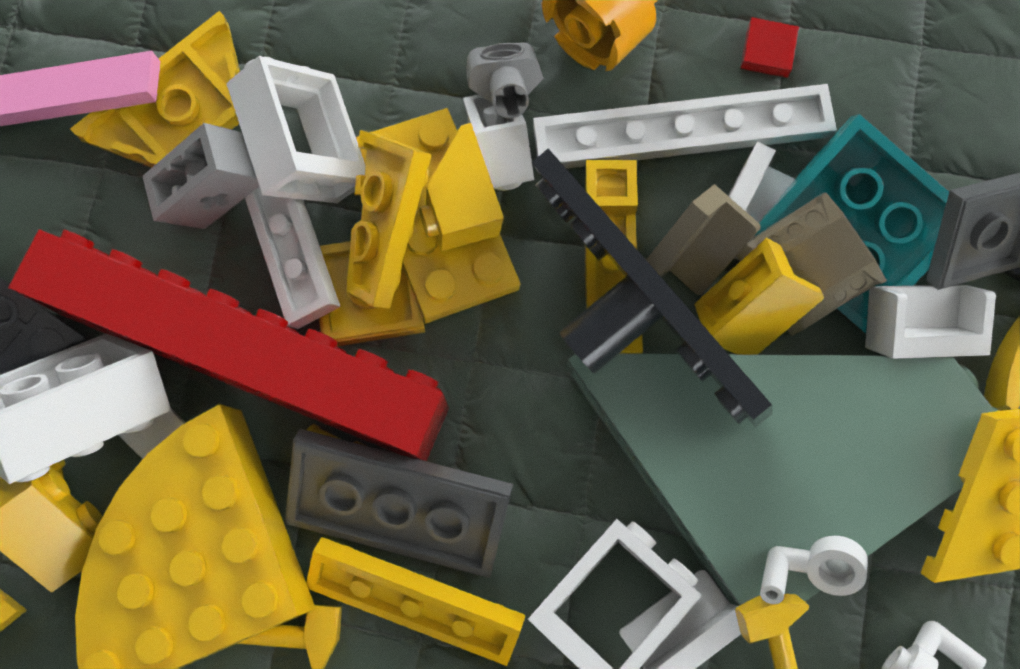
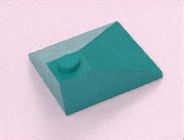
[754,114,949,333]

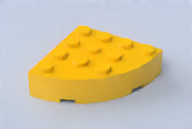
[75,404,316,669]

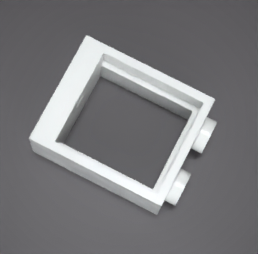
[226,56,366,203]
[528,519,702,669]

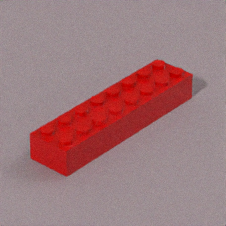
[8,229,449,461]

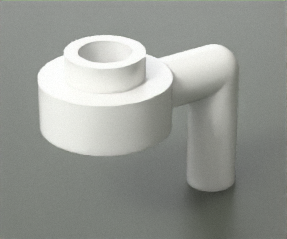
[760,536,868,604]
[882,621,986,669]

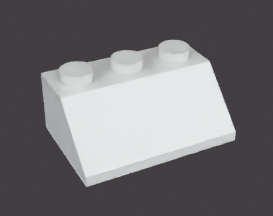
[0,333,171,484]

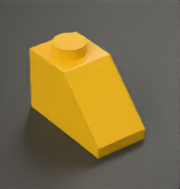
[419,123,504,252]

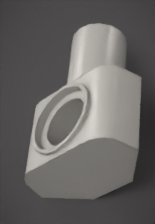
[466,42,544,118]

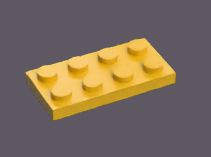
[356,108,521,324]

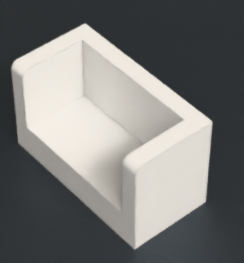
[865,285,996,359]

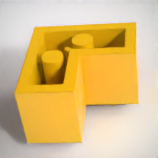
[0,459,103,593]

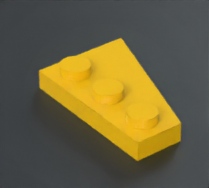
[346,130,432,309]
[920,409,1020,583]

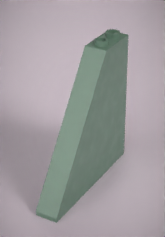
[565,354,1000,606]

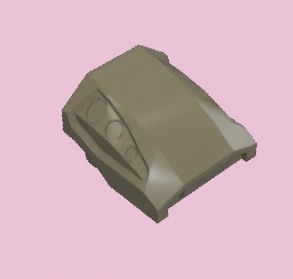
[736,192,887,336]

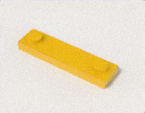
[306,537,526,666]

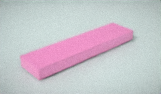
[0,51,161,126]

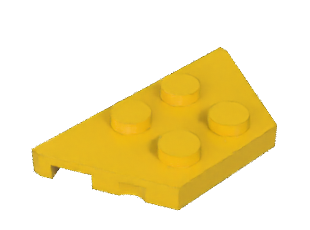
[70,11,240,168]

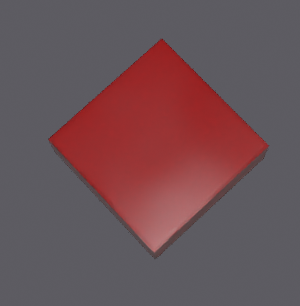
[740,17,799,78]

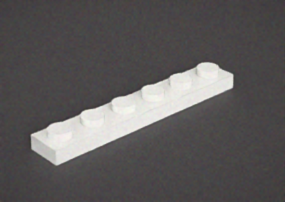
[533,84,837,169]

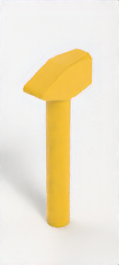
[735,594,809,669]
[237,604,342,669]

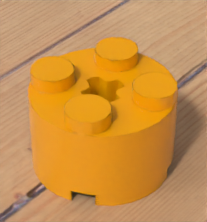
[542,0,658,71]

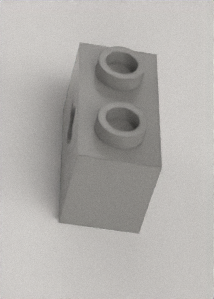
[143,123,259,229]

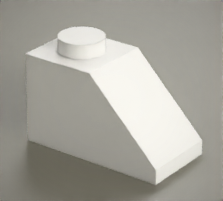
[463,95,534,191]

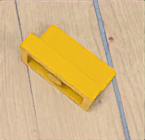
[694,237,824,355]

